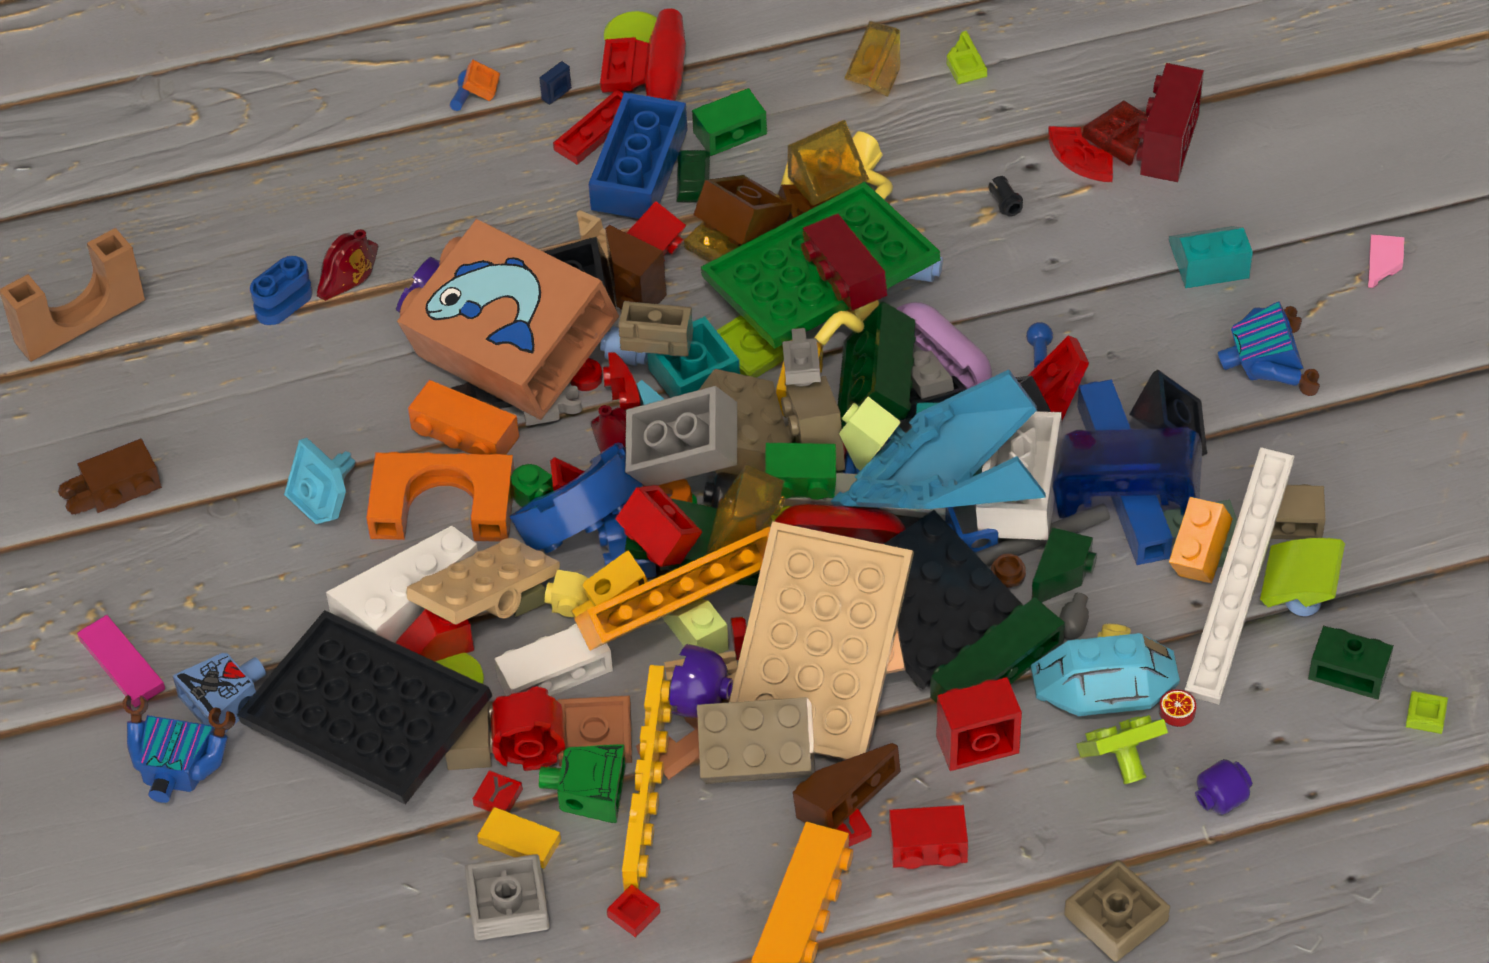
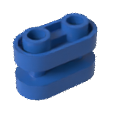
[250,256,312,325]

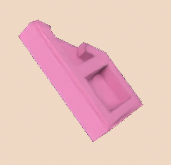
[1368,234,1404,288]

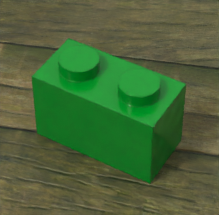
[692,88,767,157]
[765,443,836,500]

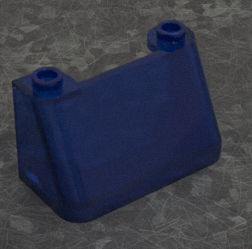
[1052,427,1202,519]

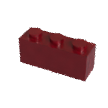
[801,213,887,311]

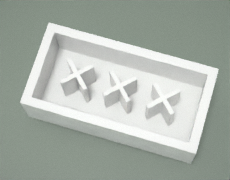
[976,411,1063,540]

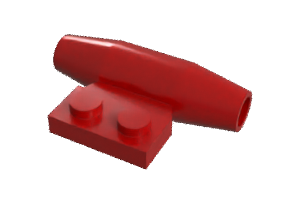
[600,8,686,101]

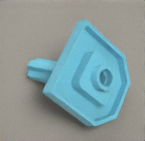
[284,438,355,524]

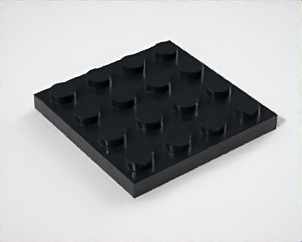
[884,510,1022,689]

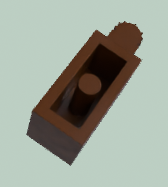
[58,438,162,515]

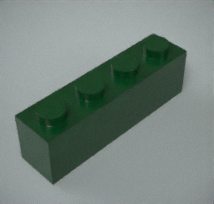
[930,597,1065,703]

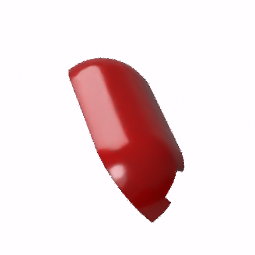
[774,504,906,544]

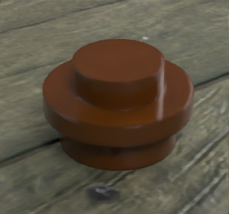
[991,554,1026,587]

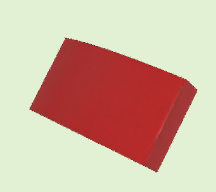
[603,352,640,410]

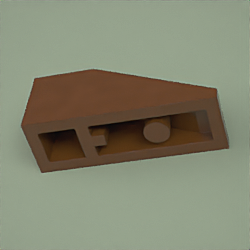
[793,743,901,830]

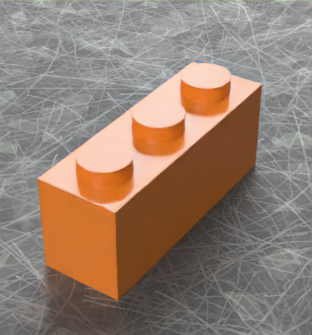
[408,380,519,455]

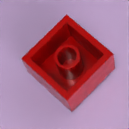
[936,677,1022,771]

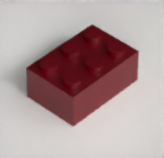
[1136,63,1204,182]

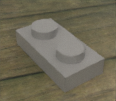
[911,351,954,399]

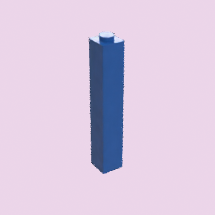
[1077,379,1173,565]

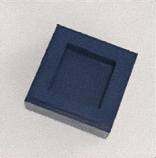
[539,61,572,105]

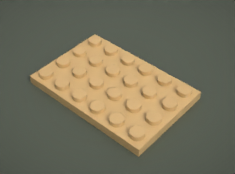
[729,521,914,760]

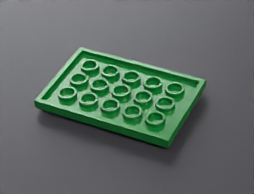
[701,182,941,349]

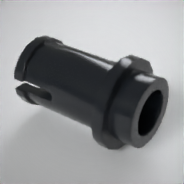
[988,176,1023,216]

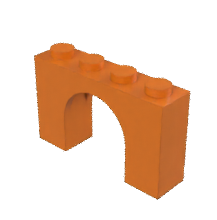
[366,452,515,542]

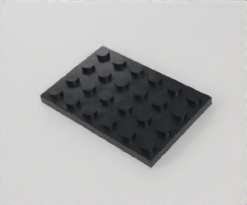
[237,610,493,805]

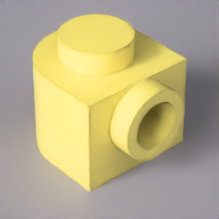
[545,570,588,617]

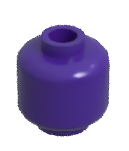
[1195,759,1253,815]

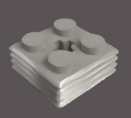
[465,854,550,940]

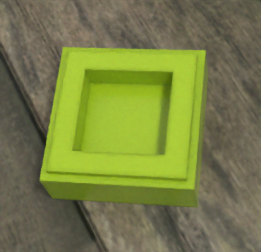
[1405,691,1448,734]

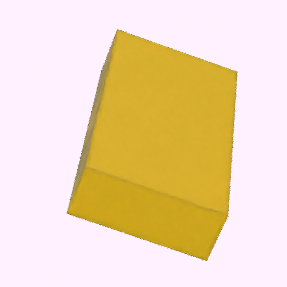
[477,807,561,869]

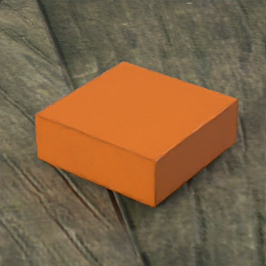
[462,59,500,101]

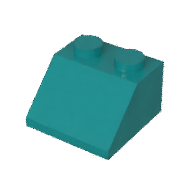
[1169,226,1253,289]

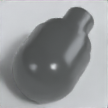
[1059,593,1089,639]

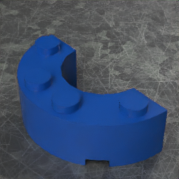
[509,443,643,553]

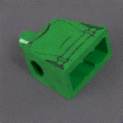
[539,744,626,823]

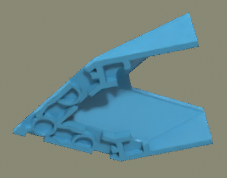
[831,370,1046,509]

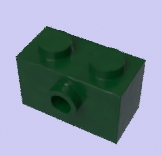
[1308,625,1394,700]

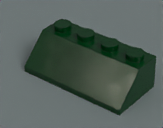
[837,301,916,429]

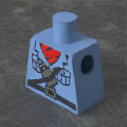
[173,653,266,733]

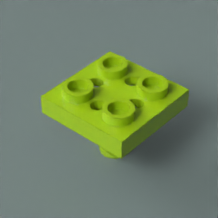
[1076,715,1168,784]

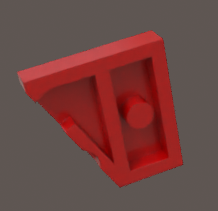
[1028,335,1089,420]

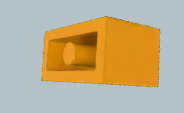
[1169,497,1233,584]

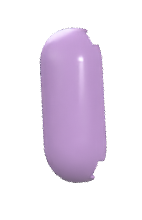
[896,302,992,389]

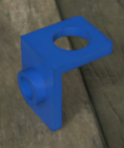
[945,507,998,553]

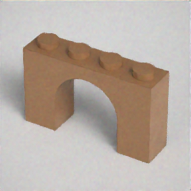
[0,228,145,362]

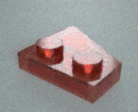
[1082,100,1148,166]

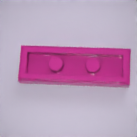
[77,615,165,708]

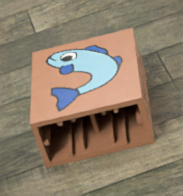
[397,219,619,420]

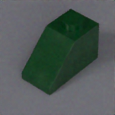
[1031,527,1097,603]

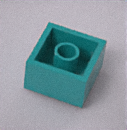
[647,316,740,398]

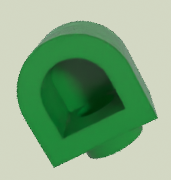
[511,464,554,507]

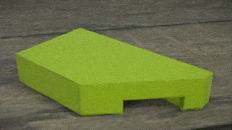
[946,31,987,84]

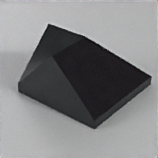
[1129,370,1207,456]

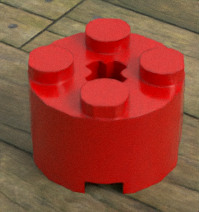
[491,686,566,771]

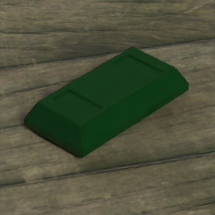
[676,150,710,202]

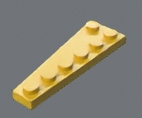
[622,665,673,891]

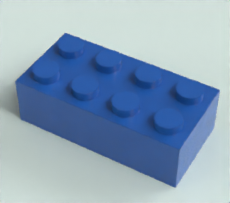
[589,92,688,219]

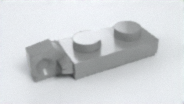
[782,328,821,386]

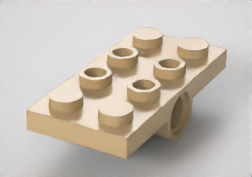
[407,538,560,625]

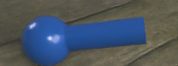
[450,69,471,111]
[1026,322,1053,368]

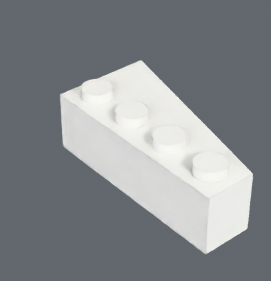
[326,526,478,643]

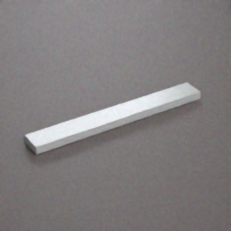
[1185,447,1295,705]

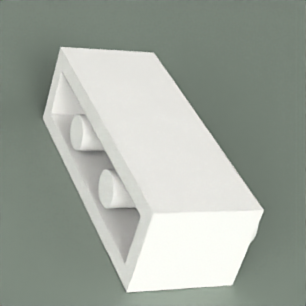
[494,624,613,696]

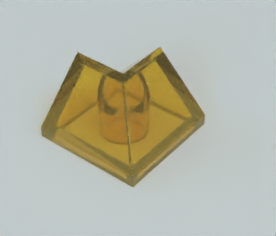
[844,21,900,97]

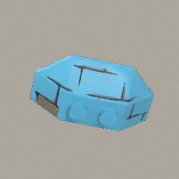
[1031,633,1180,716]

